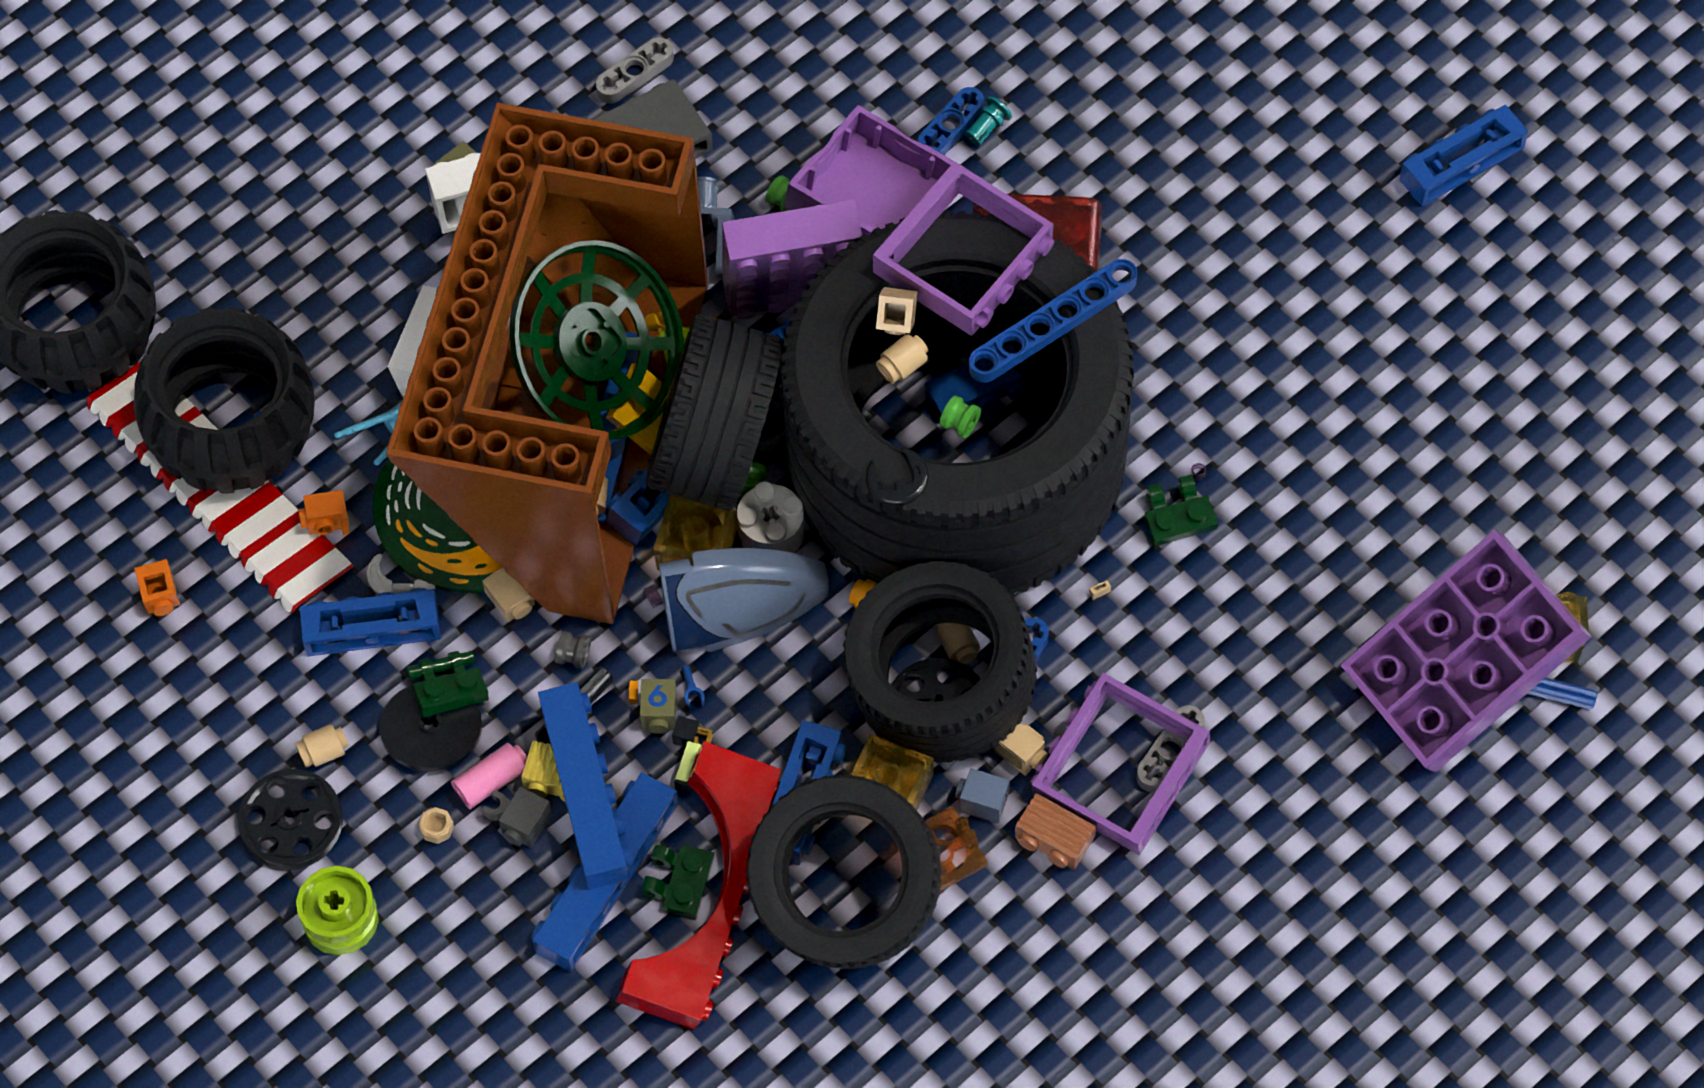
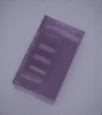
[643,584,663,608]

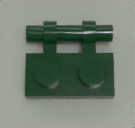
[406,651,489,717]

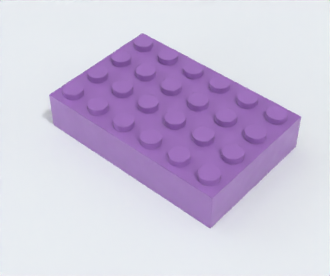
[722,199,862,319]
[1340,529,1592,772]

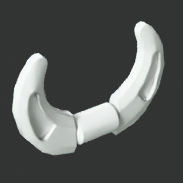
[367,554,435,594]

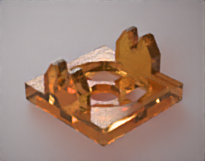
[893,806,988,892]

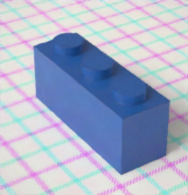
[924,344,1030,419]

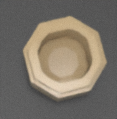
[418,807,454,844]

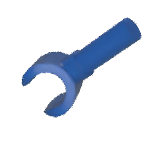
[682,665,705,709]

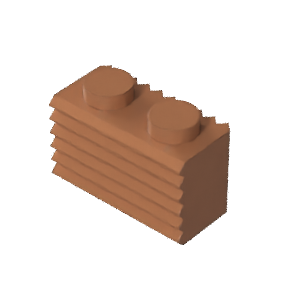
[1015,793,1096,870]

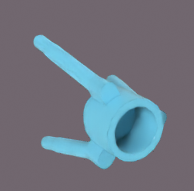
[334,403,402,466]

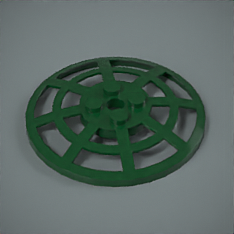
[509,240,684,440]

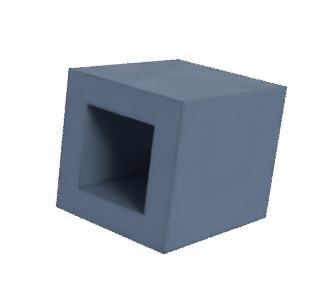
[955,768,1010,824]

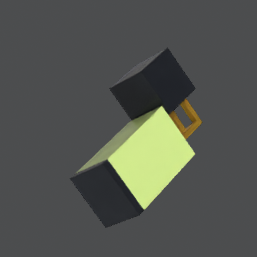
[672,716,713,797]

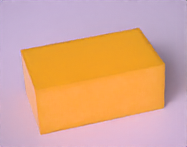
[629,681,639,704]

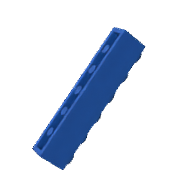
[538,682,633,890]
[532,772,679,972]

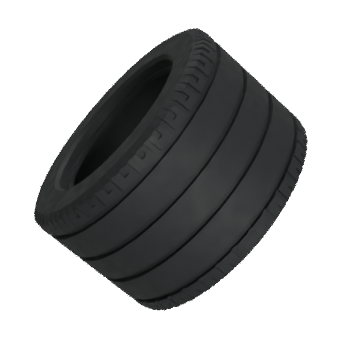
[781,211,1134,596]

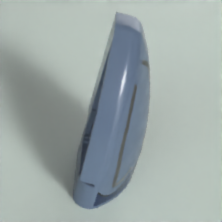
[659,548,829,653]

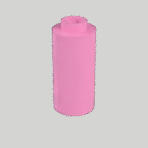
[451,743,527,810]

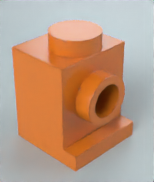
[298,490,349,535]
[134,559,180,616]

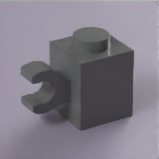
[482,787,552,848]

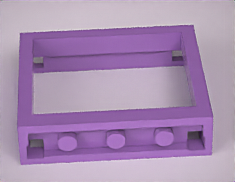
[873,161,1054,336]
[1031,673,1210,855]

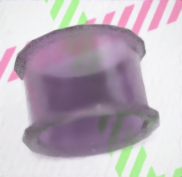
[1191,463,1206,480]

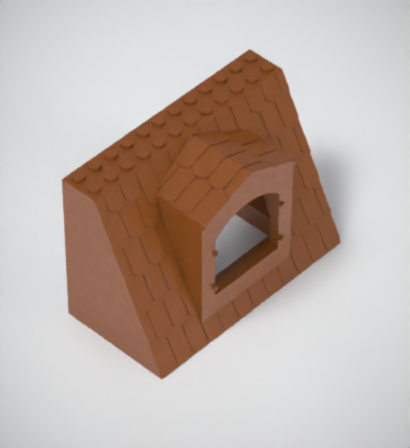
[386,103,708,624]

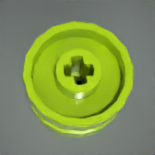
[296,866,379,955]

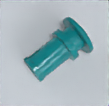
[965,96,1012,146]

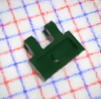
[1144,474,1218,547]
[642,844,715,920]

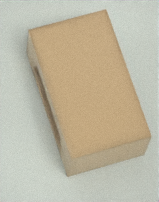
[1089,580,1111,600]

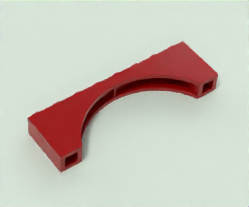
[615,741,781,1030]

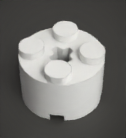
[737,482,804,553]

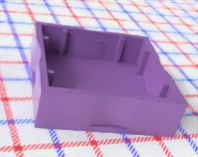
[784,105,962,235]

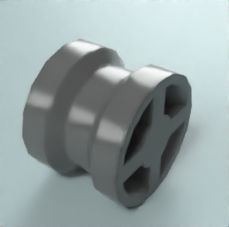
[555,631,591,669]

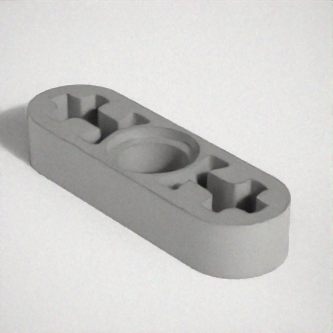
[596,37,674,104]
[1136,705,1205,792]

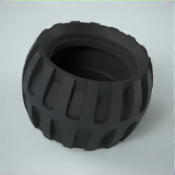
[0,210,156,393]
[134,307,315,494]

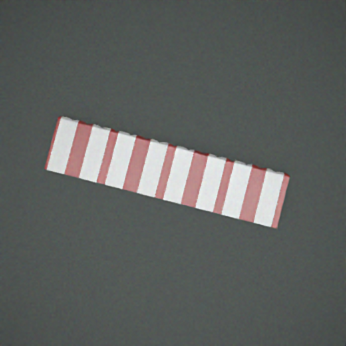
[87,361,354,613]

